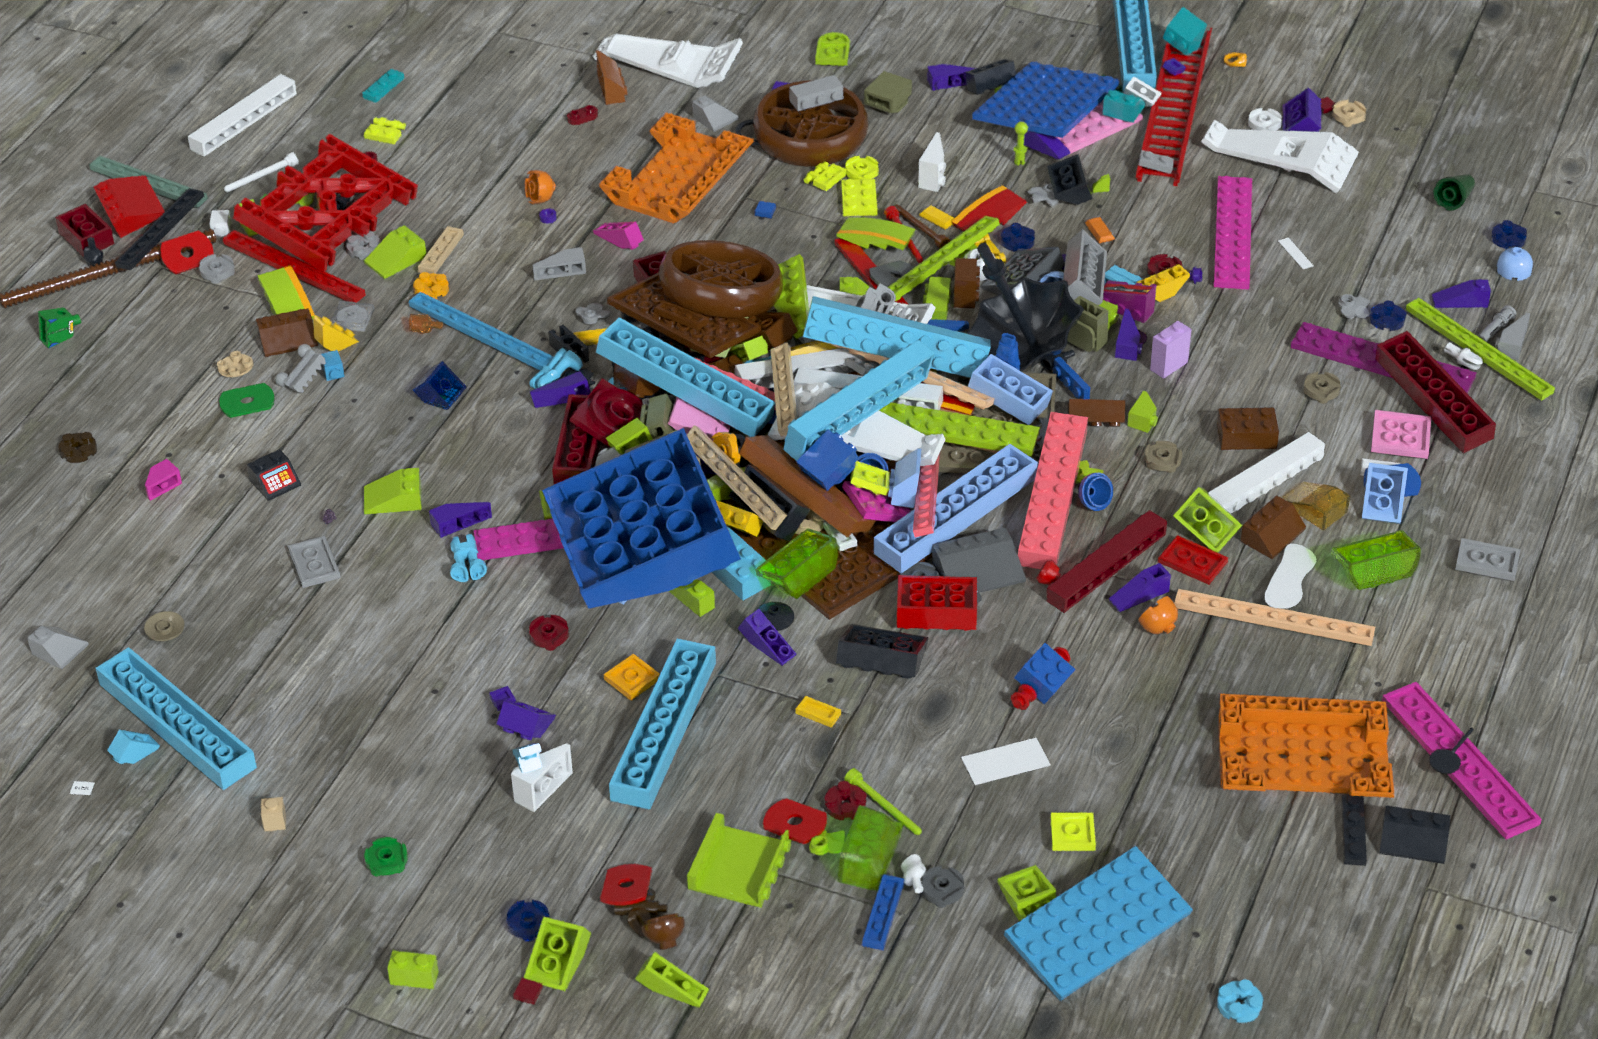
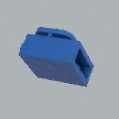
[796,429,859,491]

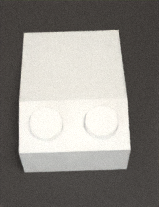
[919,132,946,192]
[511,743,573,812]

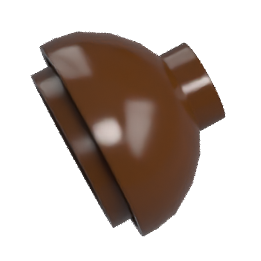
[641,913,685,950]

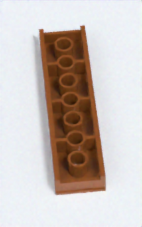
[739,435,876,537]

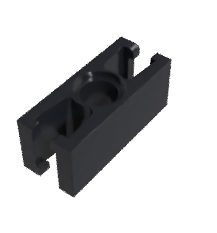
[548,325,589,363]

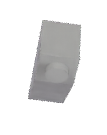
[533,247,586,281]
[1495,313,1530,360]

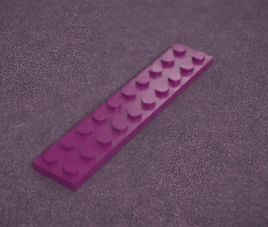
[1291,322,1477,394]

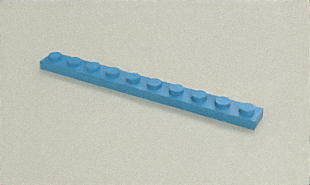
[409,292,554,371]

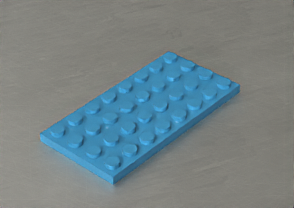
[1004,846,1193,1001]

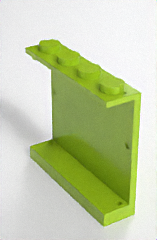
[687,813,791,908]

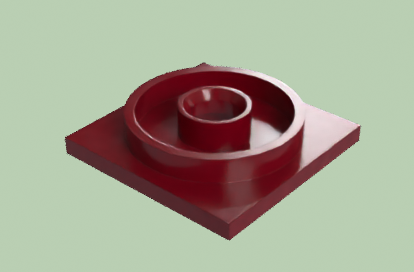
[569,378,643,447]

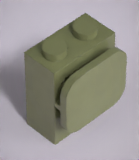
[864,71,912,113]
[1067,296,1108,352]
[640,394,676,439]

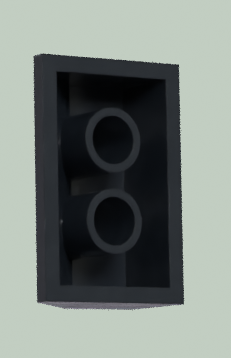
[1047,154,1093,205]
[1379,805,1451,864]

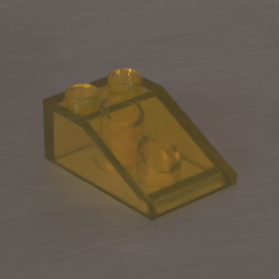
[1282,482,1350,531]

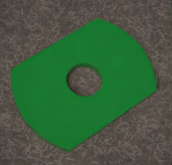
[219,383,275,418]

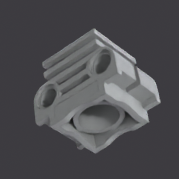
[856,283,907,319]

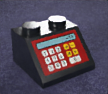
[247,449,301,501]

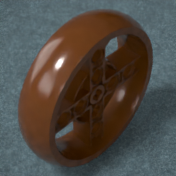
[753,80,869,167]
[659,240,783,318]

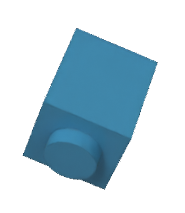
[321,350,344,381]

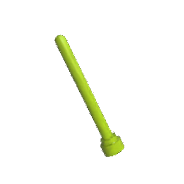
[844,768,922,835]

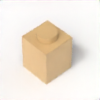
[261,797,286,831]

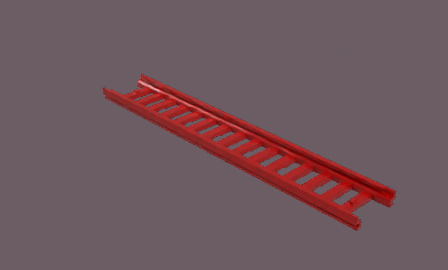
[1136,28,1212,186]

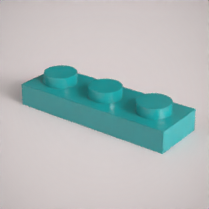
[362,69,405,103]

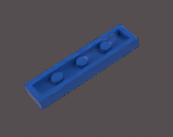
[862,874,904,951]

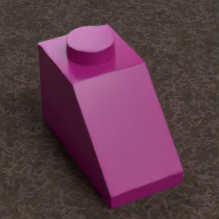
[145,459,182,501]

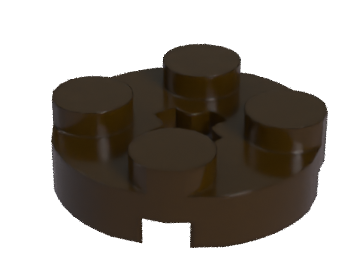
[58,432,97,463]

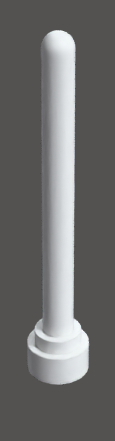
[224,152,298,192]

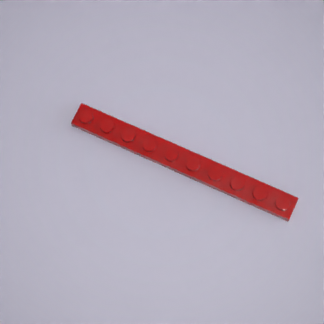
[223,230,366,304]

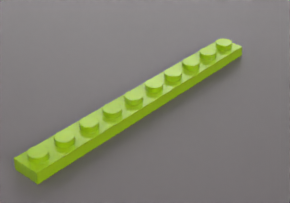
[887,216,1000,301]
[1406,298,1555,401]

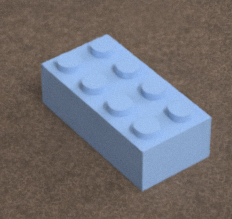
[968,354,1053,425]

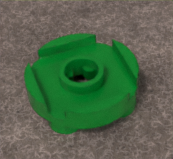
[364,837,408,876]

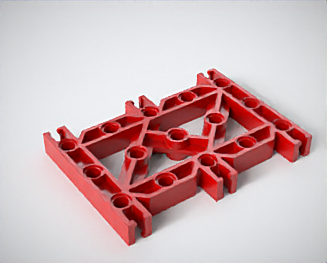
[233,134,418,272]

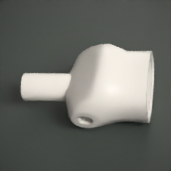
[901,854,926,893]

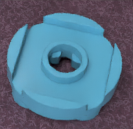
[1217,979,1263,1023]

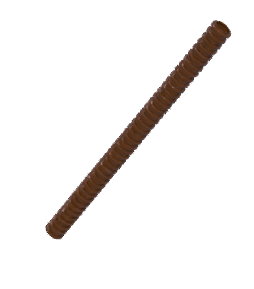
[0,228,216,308]

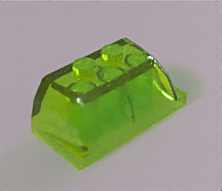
[755,528,838,599]
[1331,530,1421,590]
[838,805,903,892]

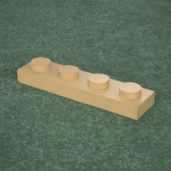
[418,226,464,274]

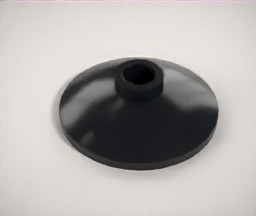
[757,602,794,631]

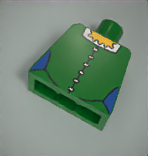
[38,308,81,348]

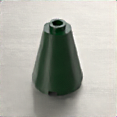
[1433,174,1475,211]

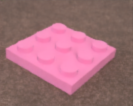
[1371,410,1431,459]

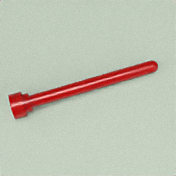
[884,206,923,263]

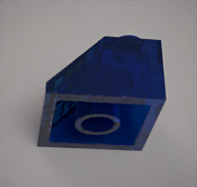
[412,361,467,410]

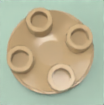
[217,351,254,377]

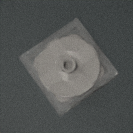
[331,301,375,332]

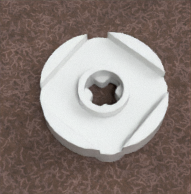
[1248,108,1282,131]

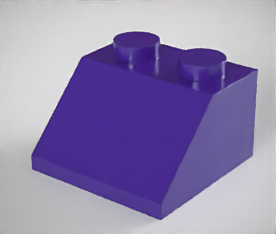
[496,701,556,740]

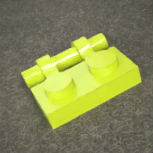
[364,117,406,145]
[803,162,846,191]

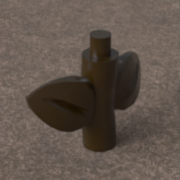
[614,887,668,937]

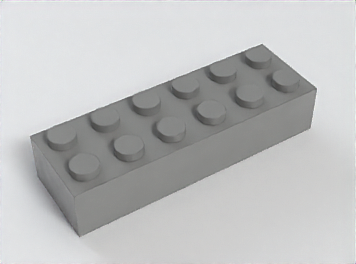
[1063,229,1107,305]

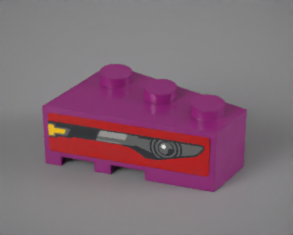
[1103,281,1157,323]

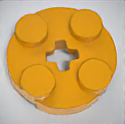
[413,272,449,300]
[711,432,740,464]

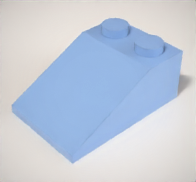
[1362,463,1408,524]

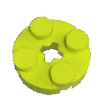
[845,156,879,180]

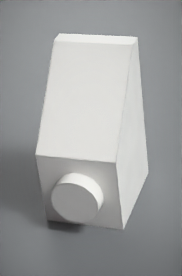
[1124,77,1161,106]

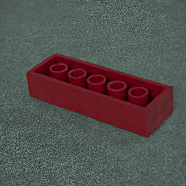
[552,394,601,485]

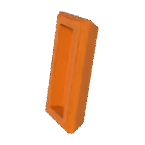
[1085,217,1115,244]

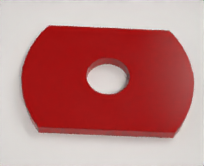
[161,230,214,275]
[763,798,827,844]
[600,864,652,906]

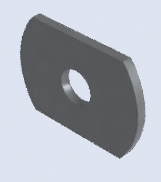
[869,260,915,287]

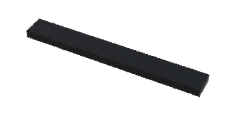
[115,188,204,270]

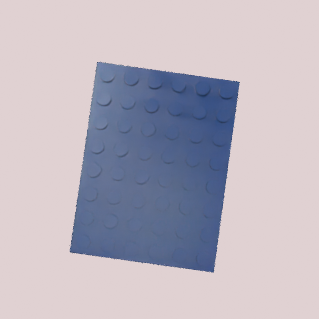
[973,62,1119,138]

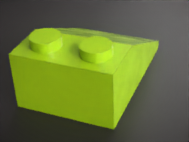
[364,225,426,279]
[364,468,422,514]
[1173,487,1242,553]
[524,917,591,992]

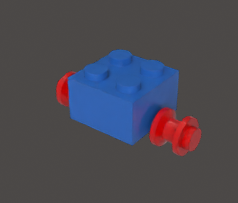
[1011,643,1076,710]

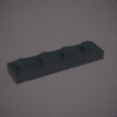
[1341,794,1367,866]

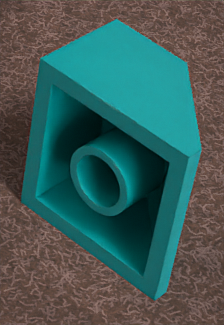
[1163,7,1207,56]
[1103,90,1146,123]

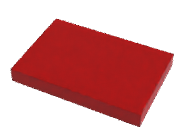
[1158,535,1228,585]

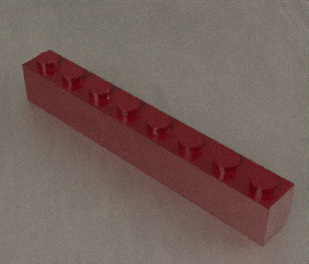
[1046,510,1167,613]

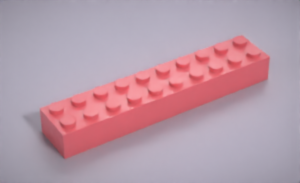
[1018,412,1088,569]

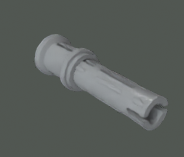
[1477,305,1517,342]

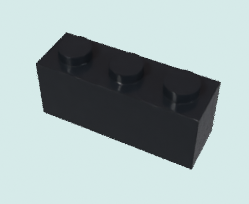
[965,59,1016,94]

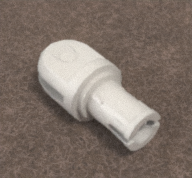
[1444,342,1482,370]

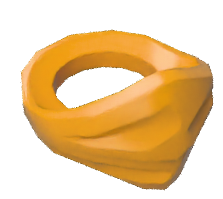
[1224,53,1247,67]

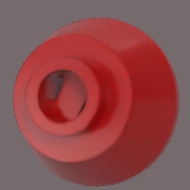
[1036,560,1061,585]

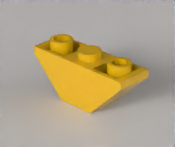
[1137,264,1190,302]
[313,315,359,352]

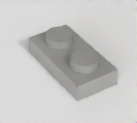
[1138,150,1174,174]

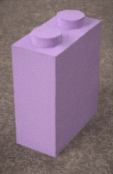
[1150,321,1191,379]

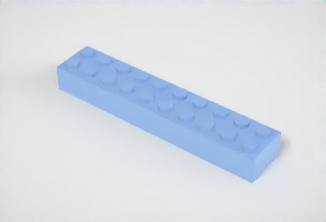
[874,444,1038,574]

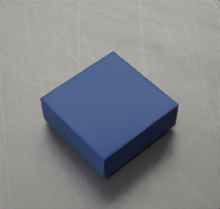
[755,201,776,218]

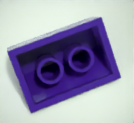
[1282,87,1321,132]

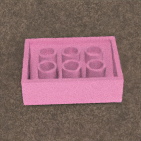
[667,397,731,441]

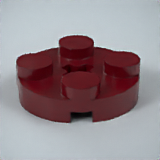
[1147,254,1183,276]
[529,615,569,651]
[825,781,867,821]

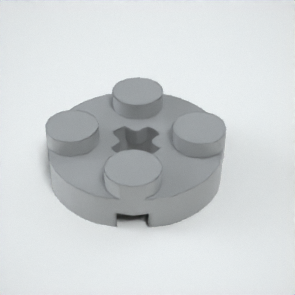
[347,231,381,260]
[199,254,235,284]

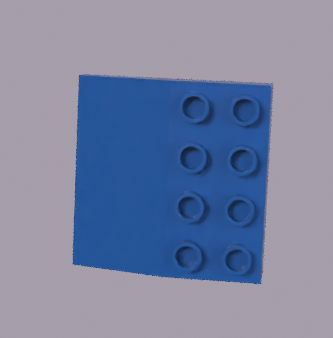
[542,428,741,609]

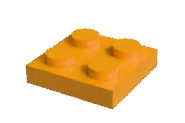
[604,654,660,700]

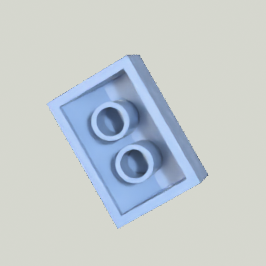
[888,448,921,508]

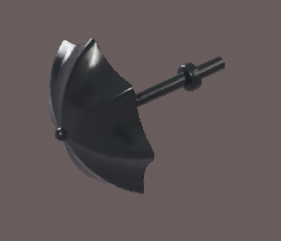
[965,243,1084,372]

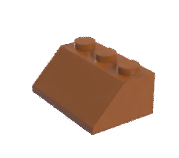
[596,50,627,105]

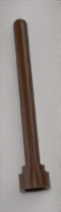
[894,204,950,249]

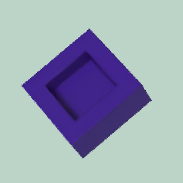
[1163,58,1186,75]
[489,686,516,711]

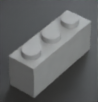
[790,75,843,111]

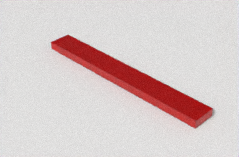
[834,238,909,305]

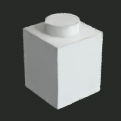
[210,210,231,237]

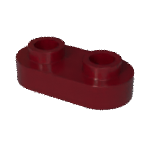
[567,105,598,125]

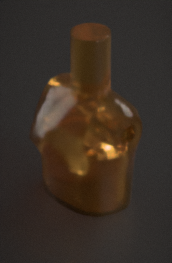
[409,314,443,334]

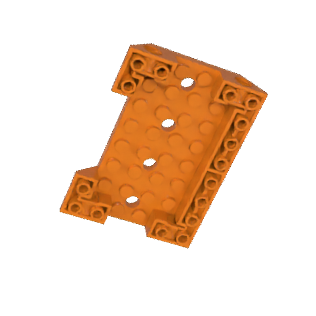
[599,113,753,224]
[1218,694,1394,798]

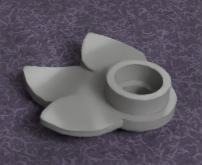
[1028,184,1059,206]
[1338,294,1370,319]
[576,303,611,324]

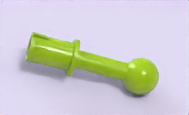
[1014,122,1028,165]

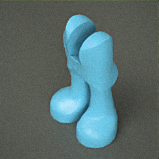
[529,348,583,389]
[450,534,487,582]

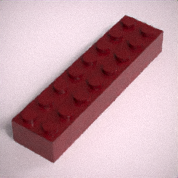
[1375,331,1496,454]

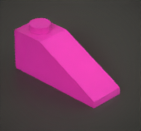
[593,222,644,250]

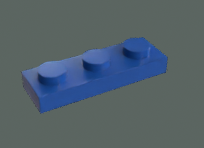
[1052,357,1090,399]

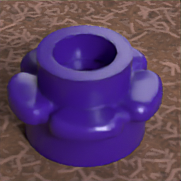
[1189,267,1203,284]

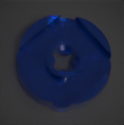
[1491,220,1527,249]
[1001,223,1035,252]
[1370,300,1407,331]
[506,900,550,942]

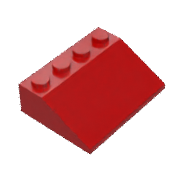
[94,175,165,238]
[897,575,977,631]

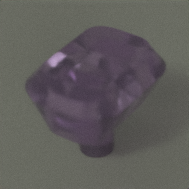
[323,509,337,524]

